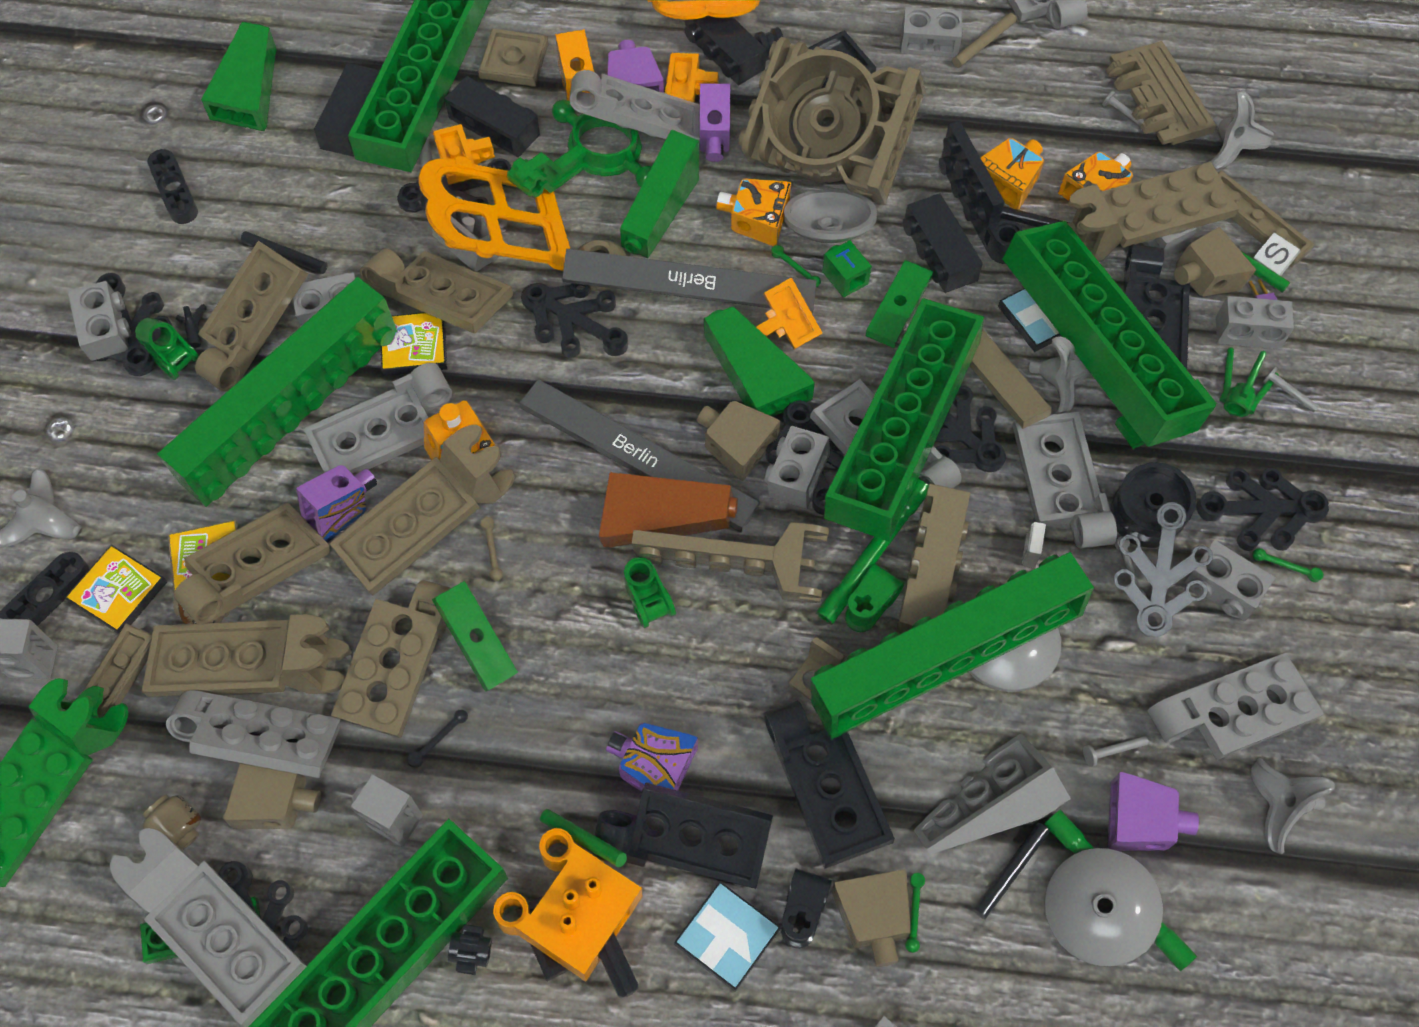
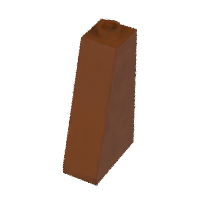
[599,472,738,548]

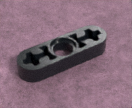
[147,149,198,224]
[0,552,89,626]

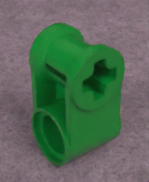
[135,318,199,380]
[624,557,676,628]
[845,564,904,632]

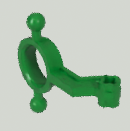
[507,99,651,198]

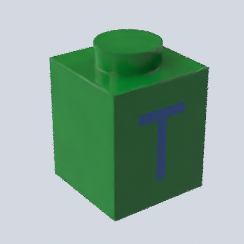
[822,240,872,298]

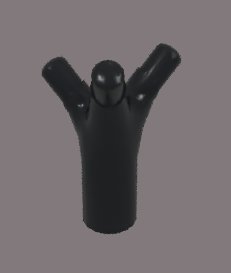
[175,304,207,349]

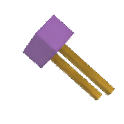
[1248,279,1277,300]

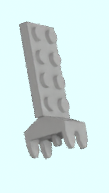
[110,828,307,1027]

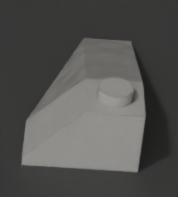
[914,733,1071,855]

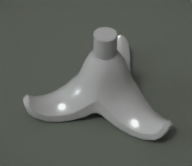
[1209,91,1274,170]
[1029,336,1091,414]
[0,469,82,547]
[1251,758,1335,854]

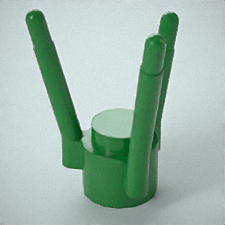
[1219,347,1279,417]

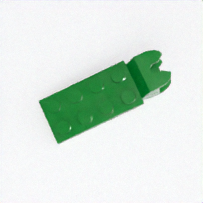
[0,678,128,887]

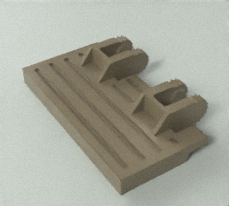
[1106,41,1217,145]

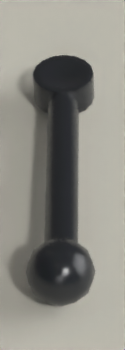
[408,710,468,768]

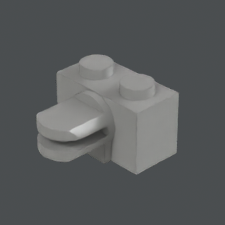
[432,196,508,272]

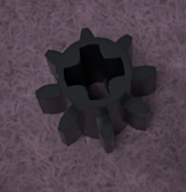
[448,924,492,975]

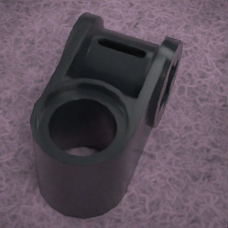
[781,868,832,949]

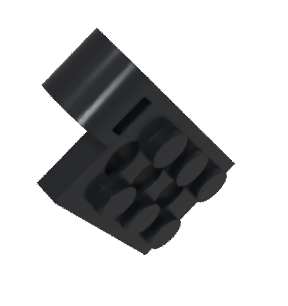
[939,121,1023,264]
[1123,244,1190,369]
[763,700,895,869]
[592,783,773,889]

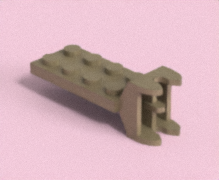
[1068,162,1239,262]
[329,425,515,595]
[632,522,829,603]
[142,614,352,697]

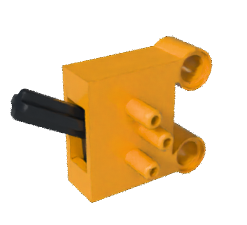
[493,828,643,998]

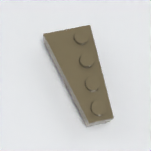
[896,483,971,635]

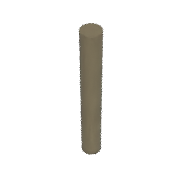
[952,12,1017,68]

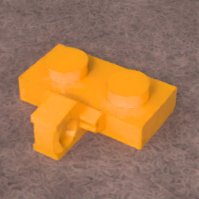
[665,53,719,103]
[433,124,495,185]
[756,278,822,349]

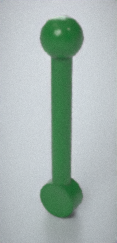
[772,245,821,287]
[1252,548,1324,583]
[905,873,925,953]

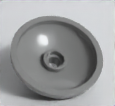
[784,189,877,243]
[969,628,1061,692]
[1045,848,1163,966]

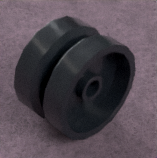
[1111,462,1196,548]

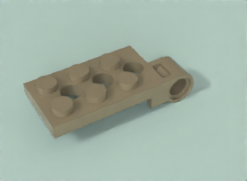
[195,241,309,391]
[360,248,513,334]
[174,502,330,625]
[331,580,451,738]

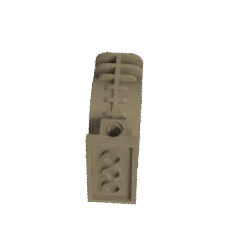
[739,37,926,205]

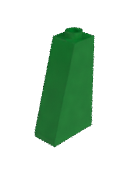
[201,22,276,132]
[620,130,699,258]
[704,306,815,417]

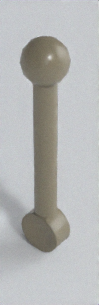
[480,517,503,581]

